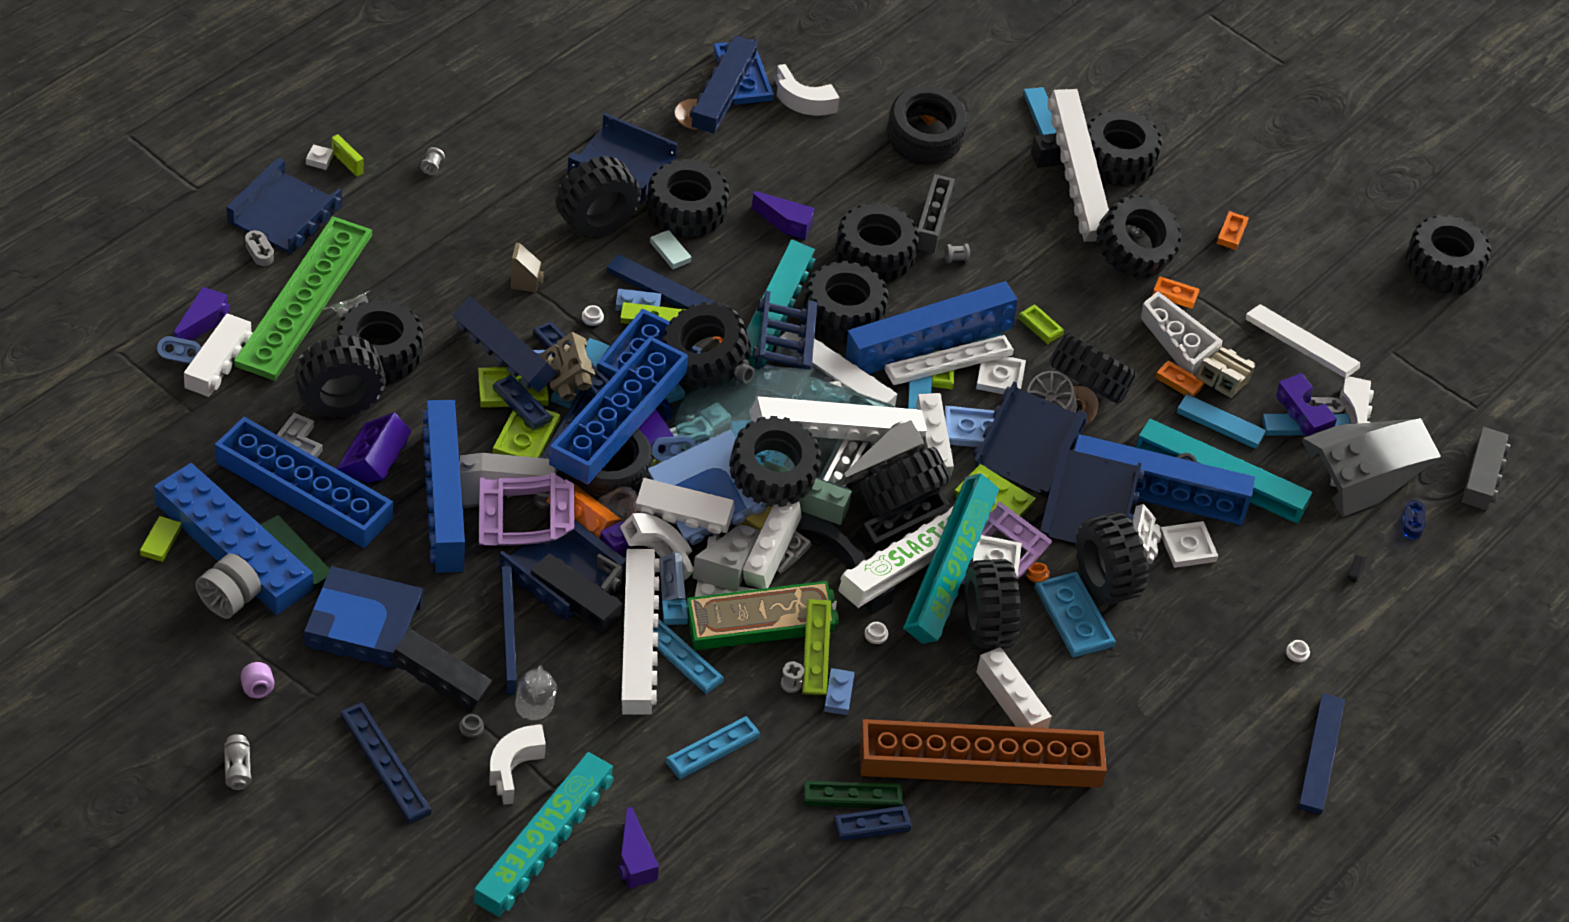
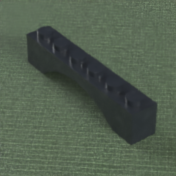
[795,511,895,615]

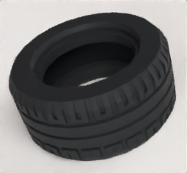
[887,86,968,164]
[564,429,652,505]

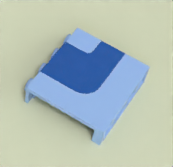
[648,429,769,545]

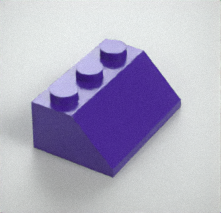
[336,412,412,484]

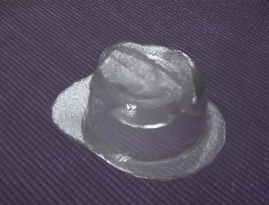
[321,290,370,317]
[597,487,640,522]
[515,666,557,720]

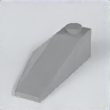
[839,420,924,486]
[459,453,556,508]

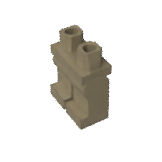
[540,332,595,402]
[1196,347,1255,398]

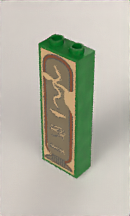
[686,581,839,651]

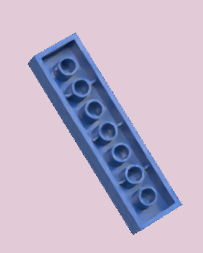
[846,281,1018,375]
[549,336,688,485]
[422,400,465,573]
[215,417,393,549]
[1074,434,1255,525]
[154,463,313,615]

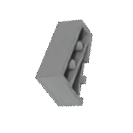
[692,524,761,592]

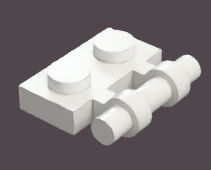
[1133,504,1161,564]

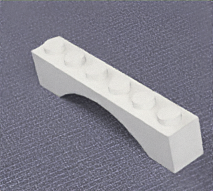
[1330,376,1374,487]

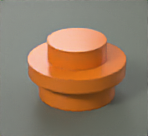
[1026,563,1049,583]

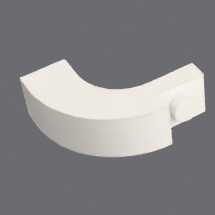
[775,64,839,116]
[620,513,693,581]
[489,724,546,805]

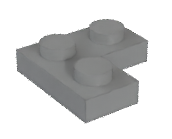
[277,413,323,458]

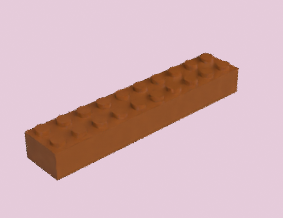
[859,719,1107,788]

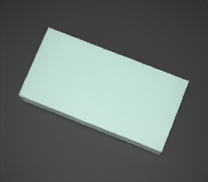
[650,230,691,269]

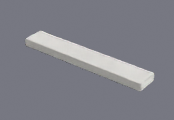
[1246,304,1360,378]
[885,335,1014,385]

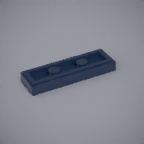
[493,375,552,431]
[834,806,912,841]

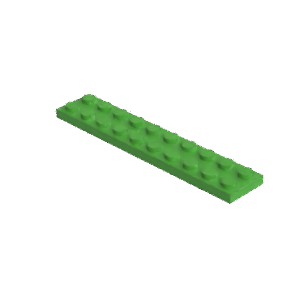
[234,216,372,381]

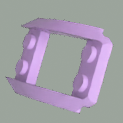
[478,473,574,545]
[961,501,1052,586]

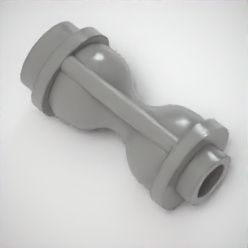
[224,734,251,790]

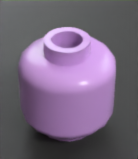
[240,662,274,698]

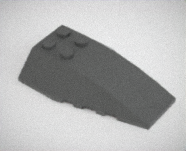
[1302,418,1441,518]

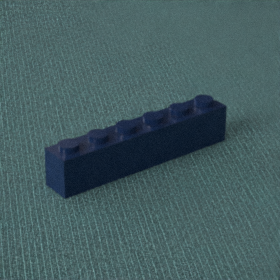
[690,35,758,134]
[452,296,557,393]

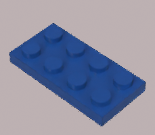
[713,40,774,105]

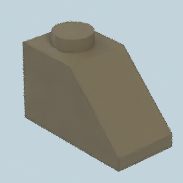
[511,243,544,292]

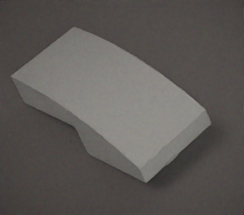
[777,531,812,574]

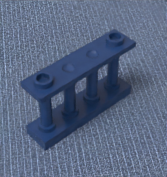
[752,291,817,380]

